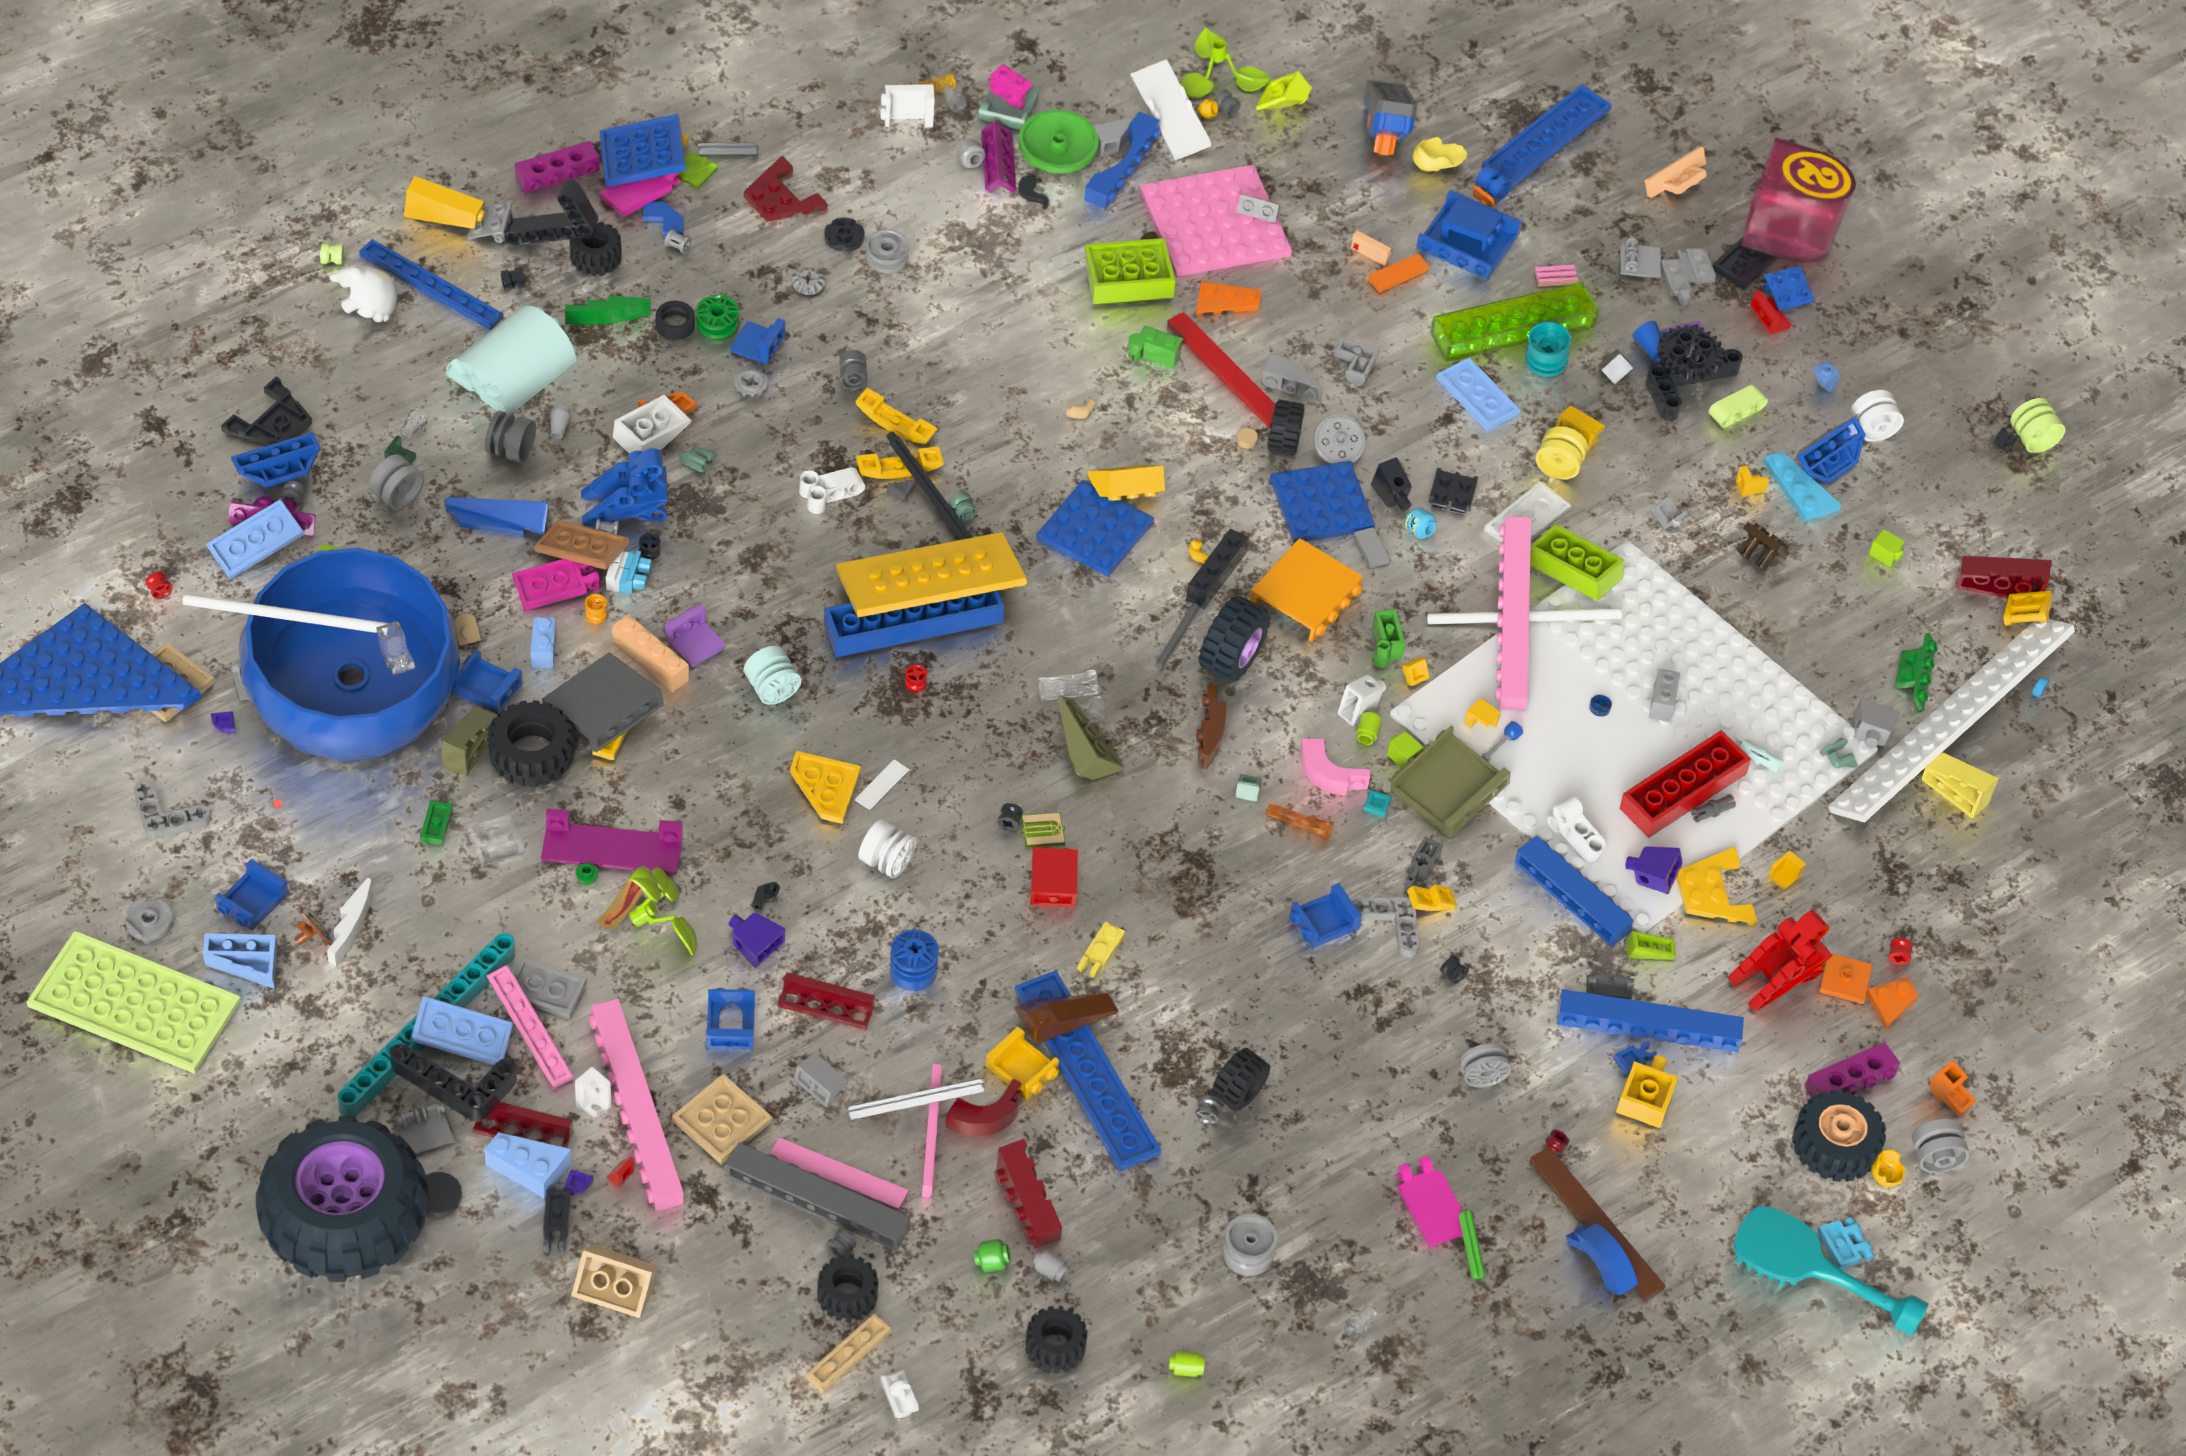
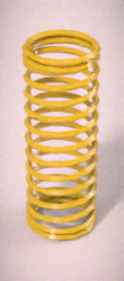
[913,73,956,94]

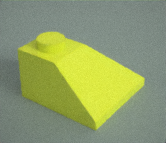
[1256,71,1312,110]

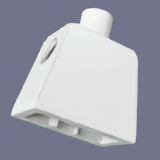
[1337,675,1386,727]

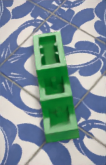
[565,295,651,325]

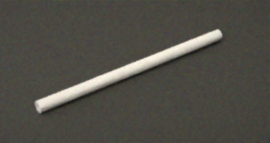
[183,594,388,634]
[1427,608,1621,624]

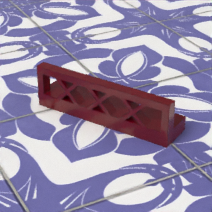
[778,972,875,1031]
[473,1102,573,1148]

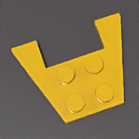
[1676,847,1757,926]

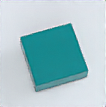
[1363,790,1392,818]

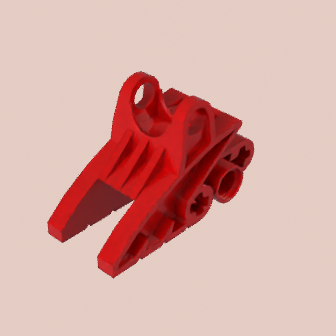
[1727,910,1833,1011]

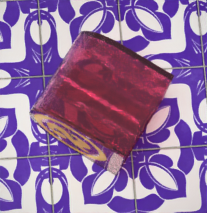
[1741,137,1856,263]

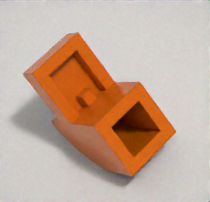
[1930,1060,1976,1117]

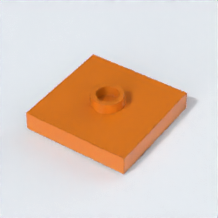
[1819,953,1873,1004]

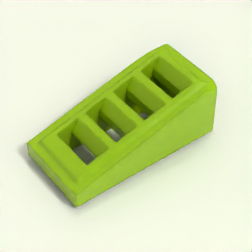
[1626,931,1676,960]

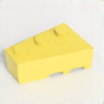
[1921,752,1999,818]

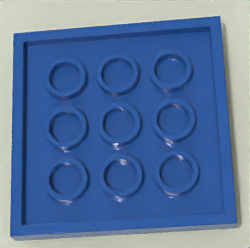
[599,114,686,187]
[1270,461,1375,544]
[1036,480,1154,577]

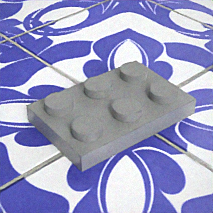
[513,957,587,1019]

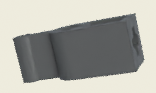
[1404,836,1443,895]

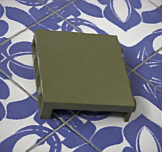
[1391,725,1511,839]

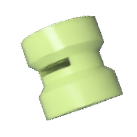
[320,243,344,265]

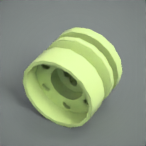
[2010,398,2065,453]

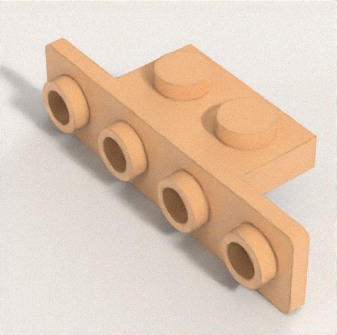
[1645,146,1707,198]

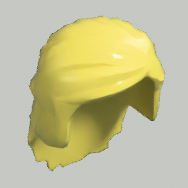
[1413,137,1467,172]

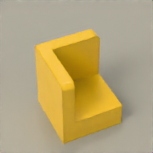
[1735,466,1769,496]
[1464,698,1501,728]
[1768,850,1806,890]

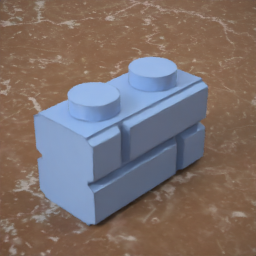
[530,617,556,668]

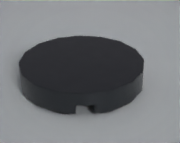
[824,217,865,252]
[426,1172,462,1217]

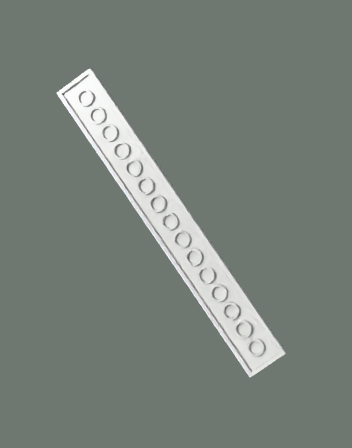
[1829,619,2075,822]

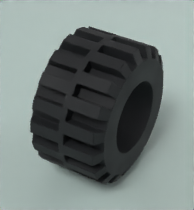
[569,221,622,276]
[1268,399,1305,455]
[1212,1048,1270,1111]
[817,1254,878,1322]
[1025,1306,1088,1374]

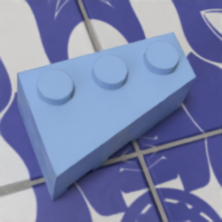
[203,933,278,989]
[484,1132,572,1198]

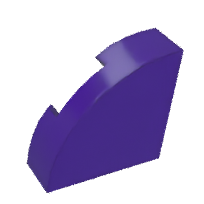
[210,711,235,734]
[563,1170,594,1195]

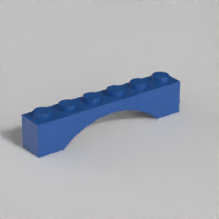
[1084,112,1161,209]

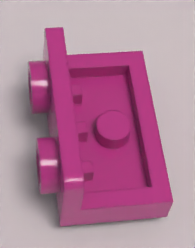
[990,64,1033,111]

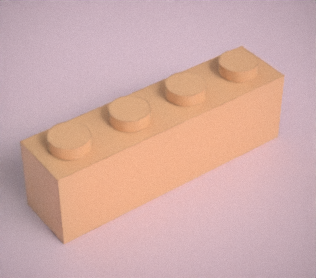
[612,614,689,693]

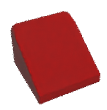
[606,1157,634,1187]

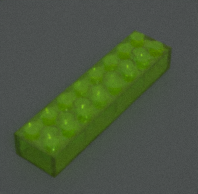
[1430,281,1599,362]

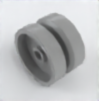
[369,454,425,510]
[1912,1119,1970,1173]
[1222,1214,1277,1276]

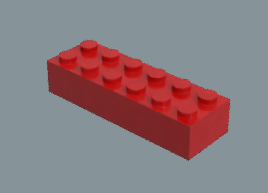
[1619,730,1751,838]

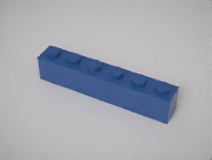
[1515,836,1634,947]

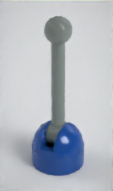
[1481,721,1523,761]

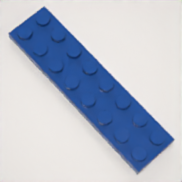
[1481,84,1612,189]

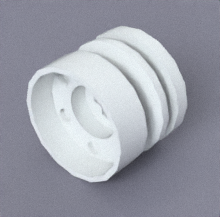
[858,819,917,879]

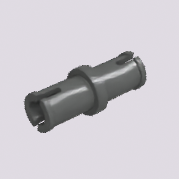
[1691,795,1736,823]

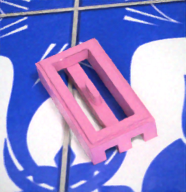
[1534,265,1578,287]

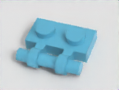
[1817,1217,1875,1270]

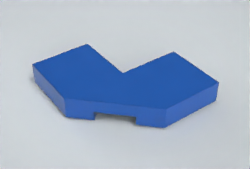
[643,202,684,237]

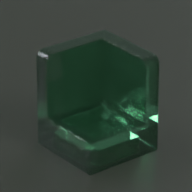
[384,435,416,464]

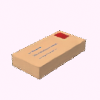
[1351,231,1391,266]

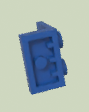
[730,318,785,365]

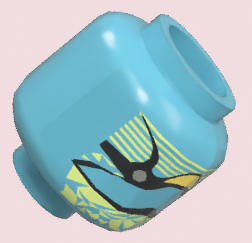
[1405,507,1436,539]

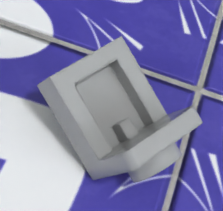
[1651,496,1688,529]

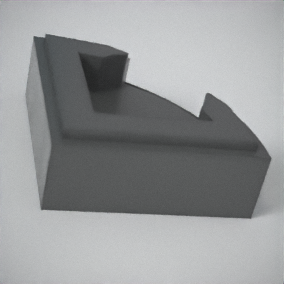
[887,480,916,501]

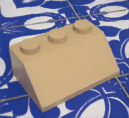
[571,1244,659,1318]

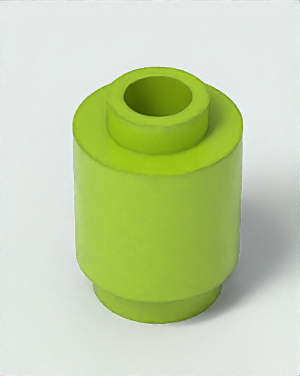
[1356,711,1382,745]
[1169,1351,1205,1377]

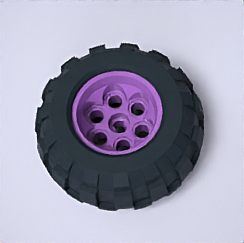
[255,1116,429,1282]

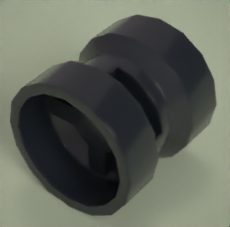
[501,267,525,291]

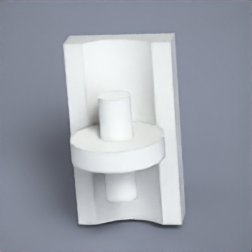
[880,1370,919,1418]

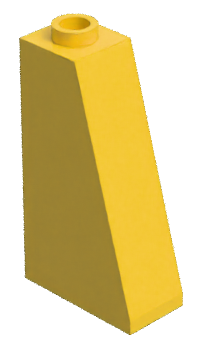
[404,176,485,229]

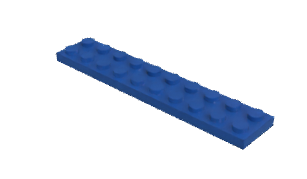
[1015,970,1161,1171]

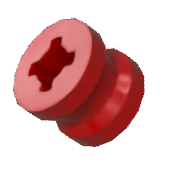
[145,571,173,599]
[905,664,927,692]
[1888,938,1913,965]

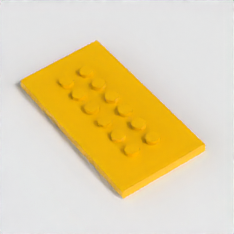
[836,532,1027,617]

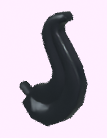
[1018,175,1049,209]

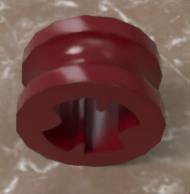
[1545,1129,1569,1153]

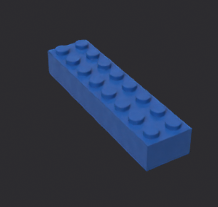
[824,590,1004,658]

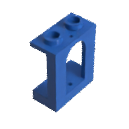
[706,988,755,1050]

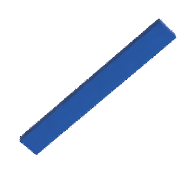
[359,239,503,330]

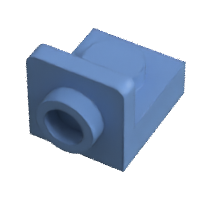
[1812,360,1841,393]

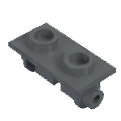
[1586,973,1634,999]

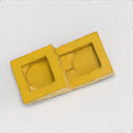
[1407,884,1457,911]

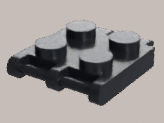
[1429,467,1478,515]

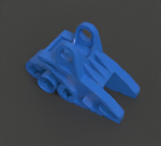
[581,448,668,526]

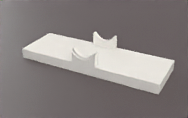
[1131,59,1211,161]

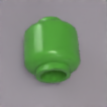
[974,1239,1011,1272]

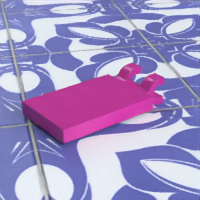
[599,173,681,217]
[512,559,601,611]
[1396,1155,1463,1248]

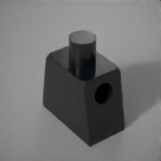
[1371,457,1412,511]

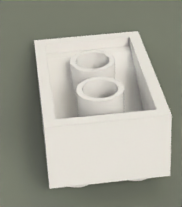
[613,395,691,454]

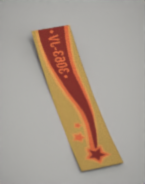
[595,880,644,931]

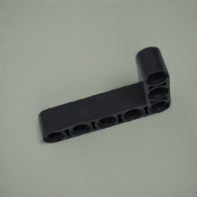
[504,180,599,246]
[1645,349,1743,421]
[390,1044,517,1122]

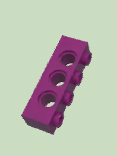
[514,141,600,194]
[1804,1042,1900,1097]

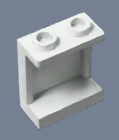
[880,84,934,127]

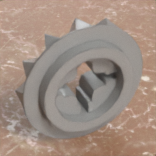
[792,267,825,295]
[734,369,768,397]

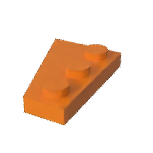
[1196,281,1262,316]

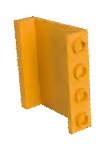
[1249,538,1363,642]

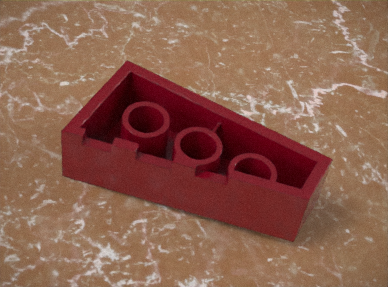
[1956,555,2052,599]
[994,1138,1062,1249]

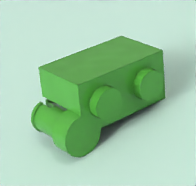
[1128,325,1183,369]
[1372,609,1405,668]

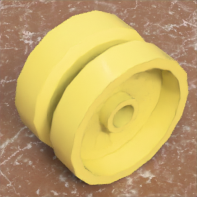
[1536,426,1588,480]

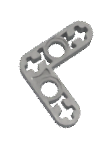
[134,780,211,839]
[1352,897,1420,958]

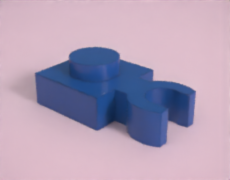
[1613,1042,1657,1076]

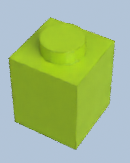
[1869,529,1905,567]
[1387,731,1424,769]

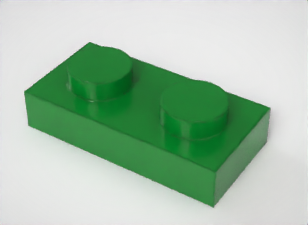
[420,800,453,845]

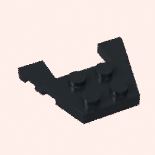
[221,376,312,445]

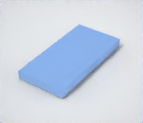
[1436,357,1520,431]
[206,499,305,580]
[410,996,513,1065]

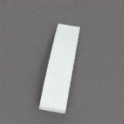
[327,878,373,967]

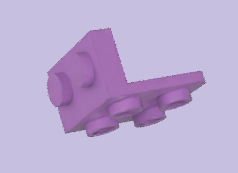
[665,604,725,667]

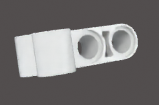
[799,467,865,514]
[1547,796,1606,863]

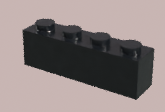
[1186,528,1249,610]

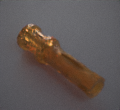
[1266,803,1334,841]

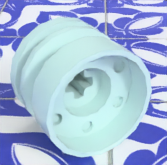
[743,646,802,705]

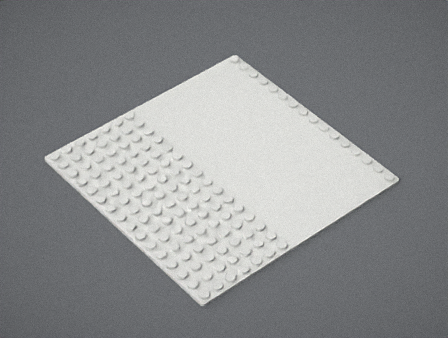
[1390,541,1878,933]

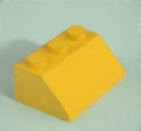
[1087,465,1165,501]

